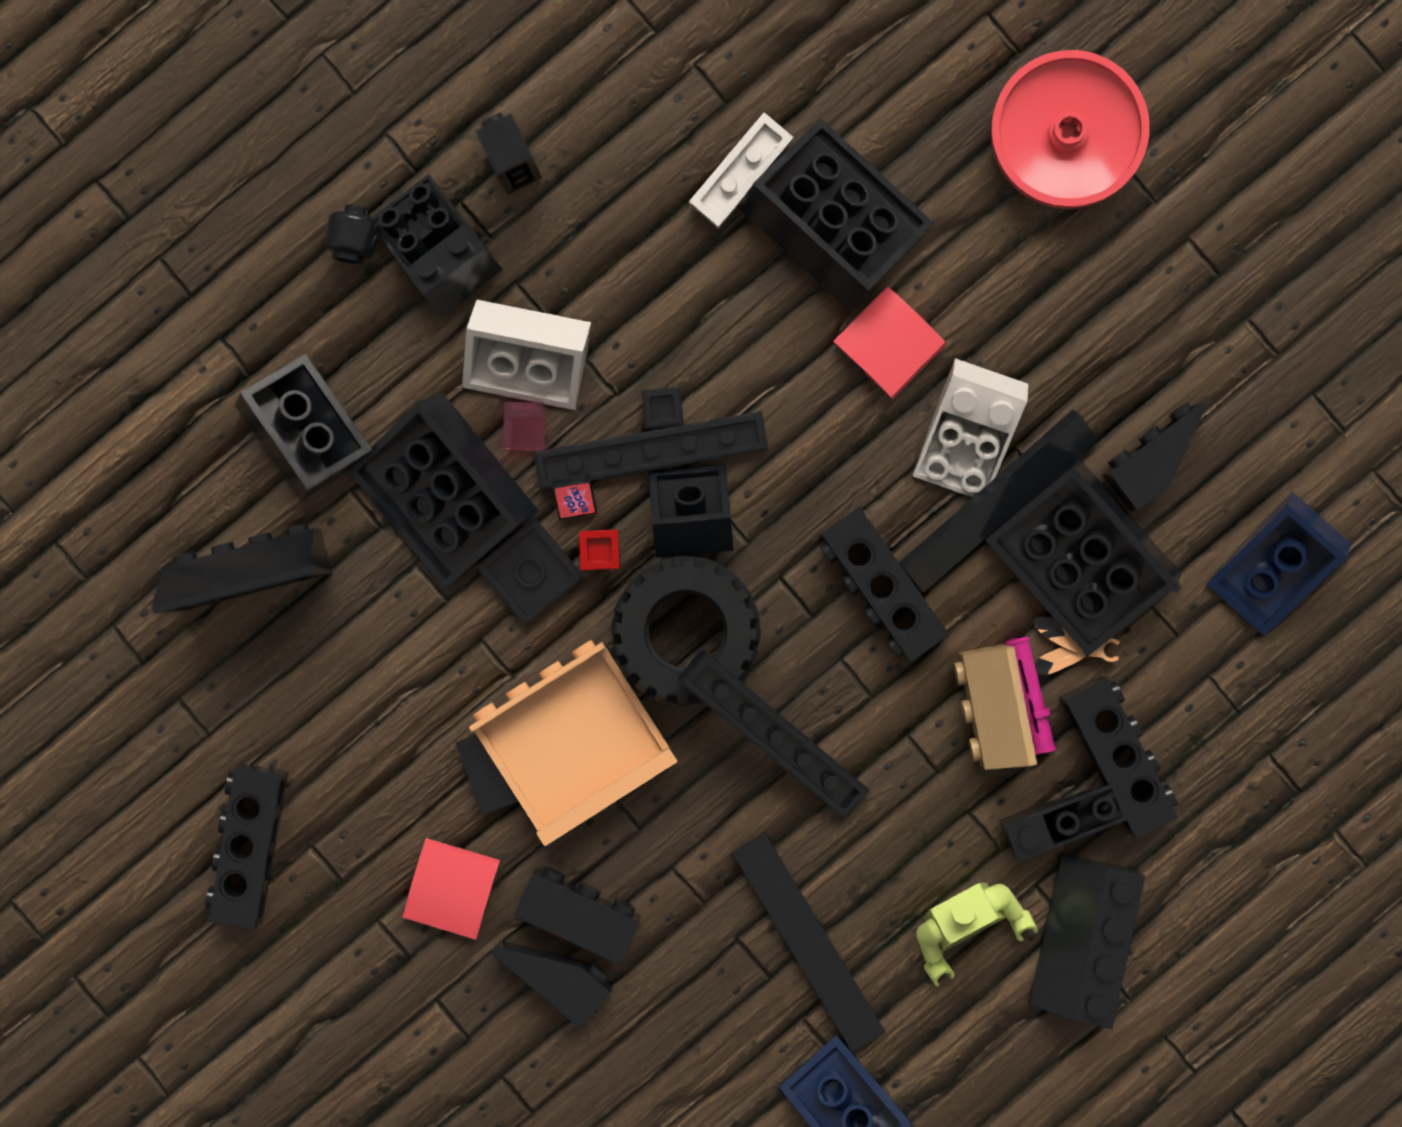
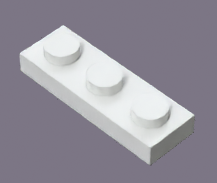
[689,113,794,229]

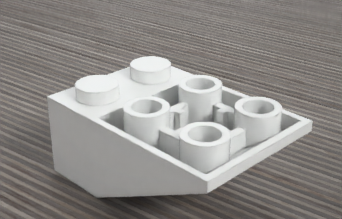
[913,358,1028,497]

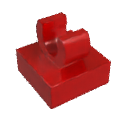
[579,530,620,570]

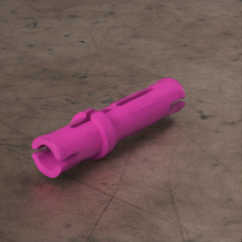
[1005,636,1056,755]

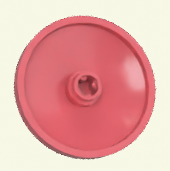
[991,50,1150,209]

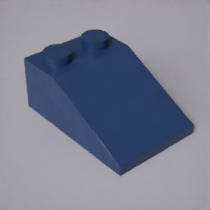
[1207,492,1351,636]
[779,1035,916,1127]

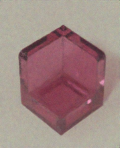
[504,402,546,451]

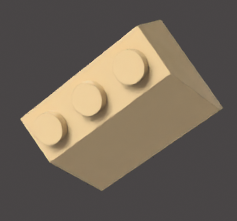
[954,644,1037,770]

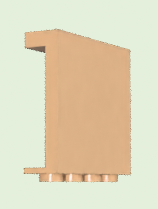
[469,640,678,846]

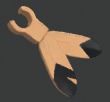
[1034,617,1120,675]

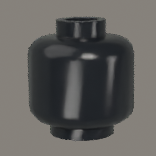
[324,204,379,264]

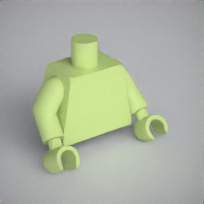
[916,883,1038,986]

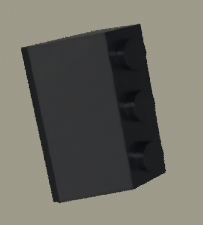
[235,354,372,501]

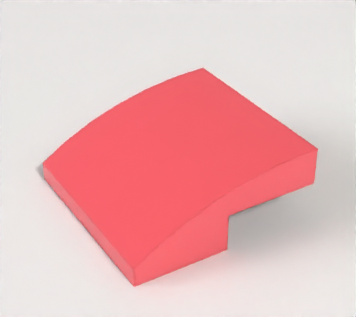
[833,286,947,400]
[402,838,500,940]

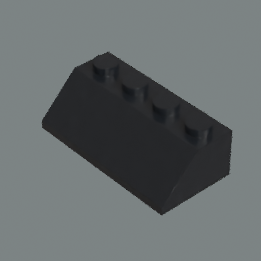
[1029,853,1145,1029]

